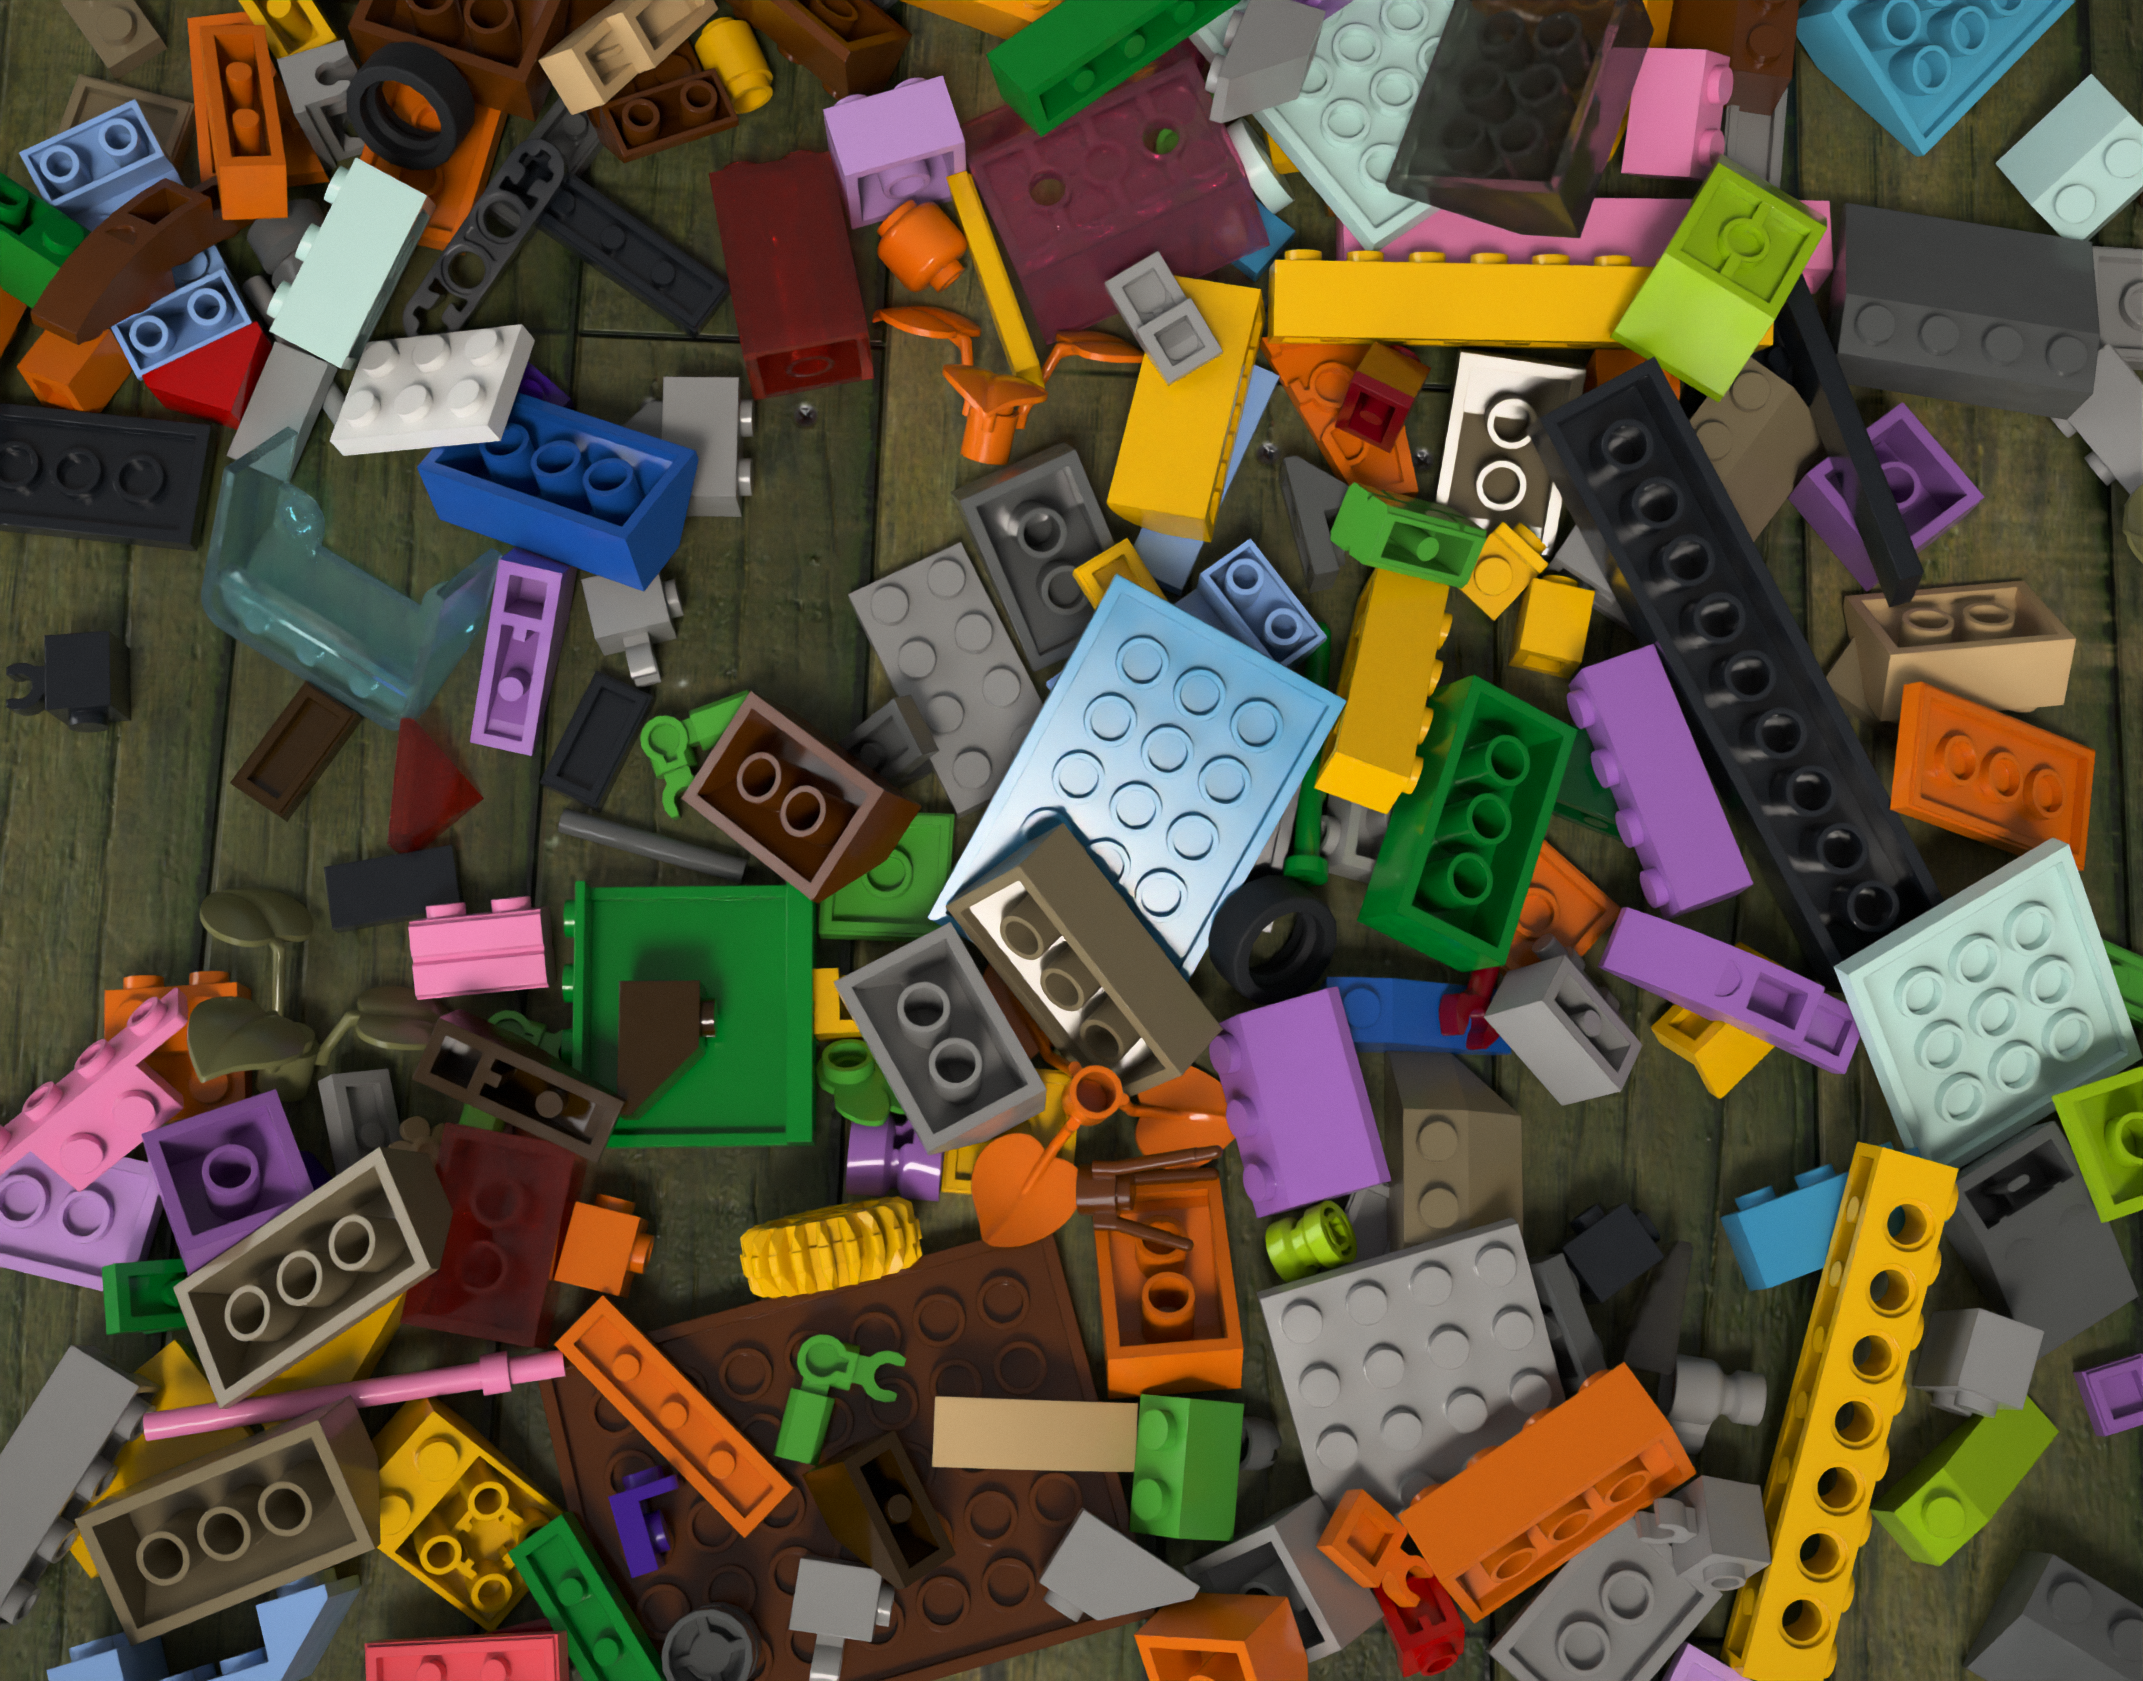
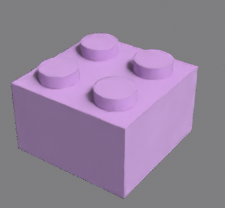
[823,75,966,229]

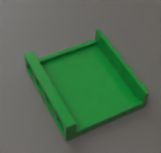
[561,881,817,1149]

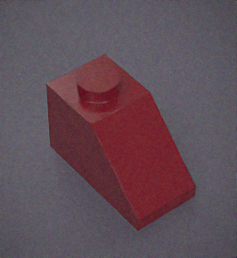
[1335,341,1431,453]

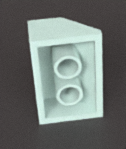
[267,158,436,371]

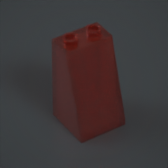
[709,150,874,401]

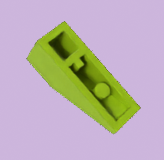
[1869,1395,2059,1566]

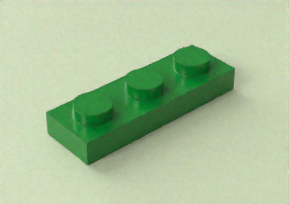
[508,1511,667,1681]

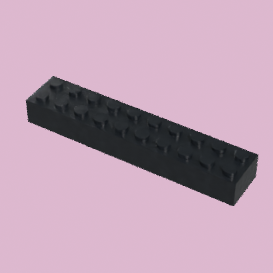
[1526,356,1944,994]

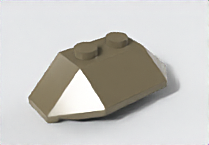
[1385,1051,1524,1253]

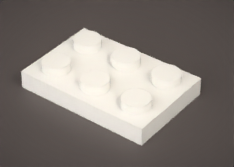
[329,324,535,456]

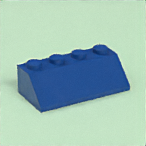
[417,392,699,592]

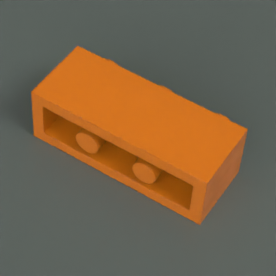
[200,25,288,220]

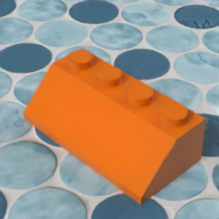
[1397,1362,1697,1624]

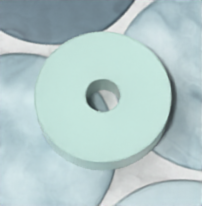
[1221,117,1295,214]

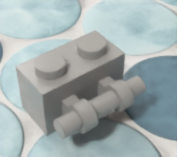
[1484,933,1643,1106]

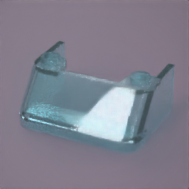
[201,427,502,731]

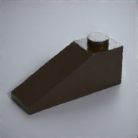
[412,1009,627,1163]

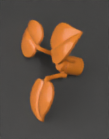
[872,306,1145,465]
[971,963,1236,1247]

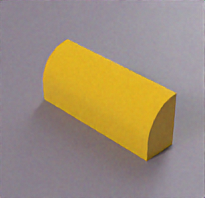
[1106,276,1266,542]

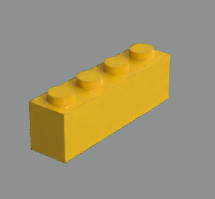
[1314,568,1453,815]

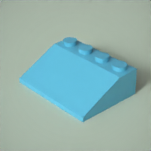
[1796,0,2075,157]

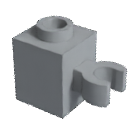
[581,572,684,688]
[1635,1475,1772,1591]
[789,1554,895,1681]

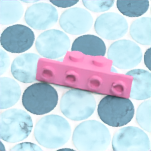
[0,987,188,1192]

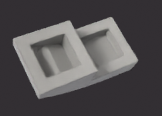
[1104,251,1223,386]

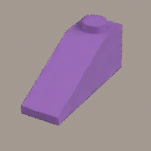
[470,547,577,756]

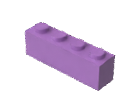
[1567,644,1753,921]

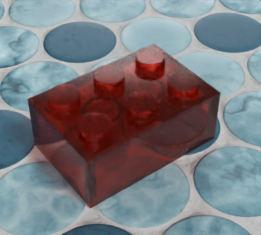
[400,1122,588,1349]

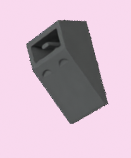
[1943,1121,2139,1361]

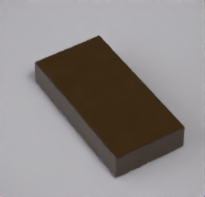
[230,680,363,822]

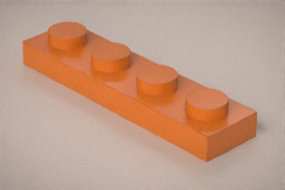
[554,1295,795,1538]

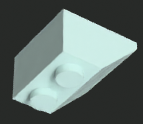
[1995,74,2143,241]

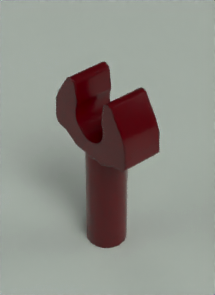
[1439,966,1500,1050]

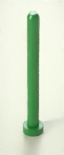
[1283,622,1331,887]

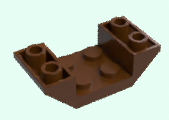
[563,0,739,163]

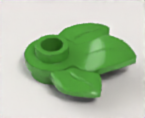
[816,1039,905,1126]

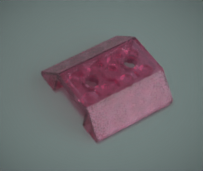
[960,42,1270,345]

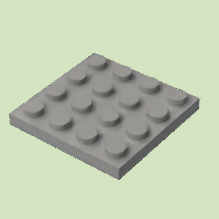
[1256,1217,1566,1526]

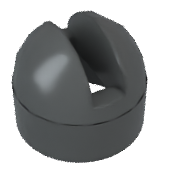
[1239,1416,1282,1471]

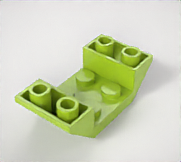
[1610,154,1827,403]

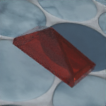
[387,718,484,854]

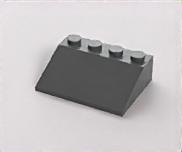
[1826,203,2100,420]

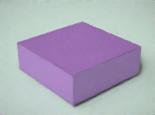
[2073,1353,2143,1436]

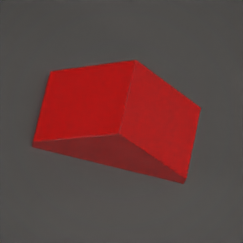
[142,321,273,430]

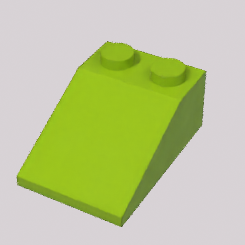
[2051,1066,2143,1223]

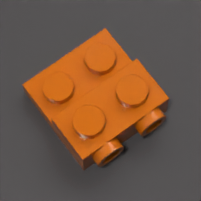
[104,971,252,1124]

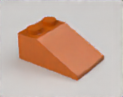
[1092,1177,1244,1399]
[1134,1592,1308,1681]

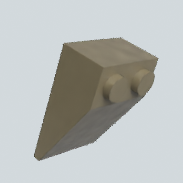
[1434,347,1587,556]

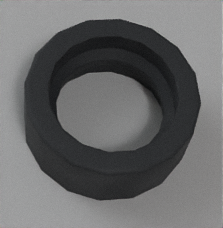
[346,42,475,170]
[1208,875,1337,1005]

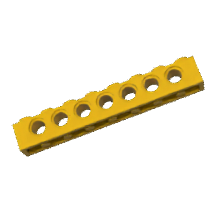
[1720,1142,1959,1681]

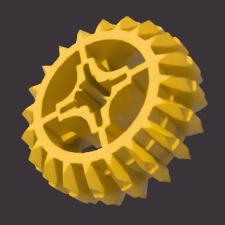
[740,1196,922,1298]

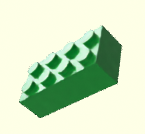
[1357,675,1578,973]

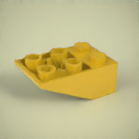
[371,1397,567,1631]

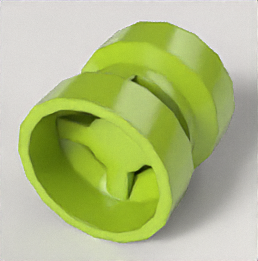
[1265,1200,1357,1283]

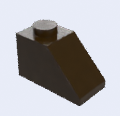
[617,980,718,1120]
[803,1430,956,1590]

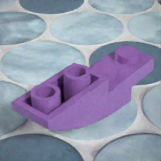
[1598,907,1860,1074]

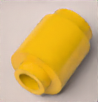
[695,17,773,114]

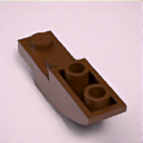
[30,175,256,345]

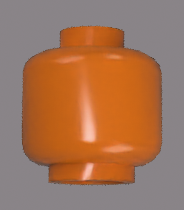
[877,199,968,293]

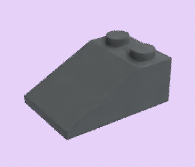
[950,442,1115,672]

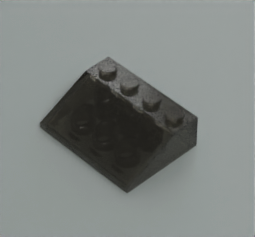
[1385,0,1654,238]

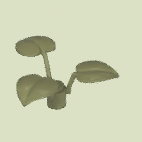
[187,887,451,1102]

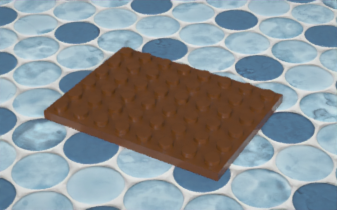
[538,1233,1156,1681]

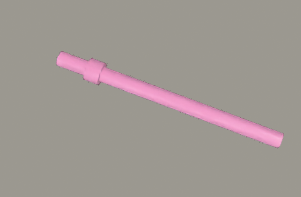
[143,1350,566,1441]

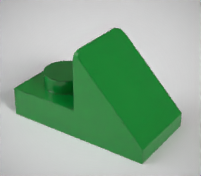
[102,1259,189,1335]

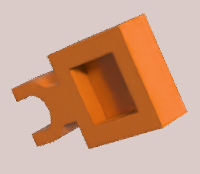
[1316,1489,1434,1607]

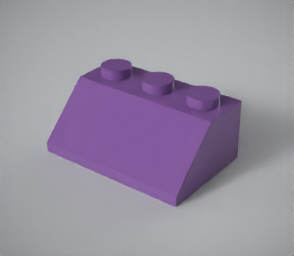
[1209,986,1392,1218]

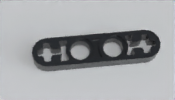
[403,139,568,337]

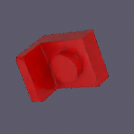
[1370,1558,1465,1677]

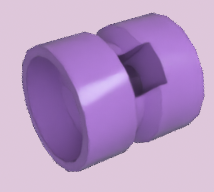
[846,1112,944,1202]

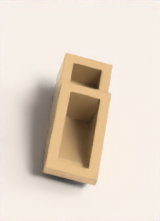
[538,0,718,115]
[932,1396,1138,1472]

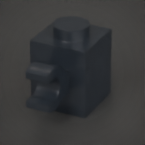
[6,631,131,733]

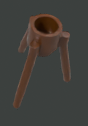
[1076,1145,1223,1252]

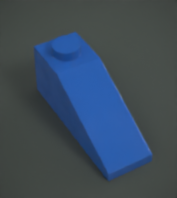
[1318,977,1512,1055]

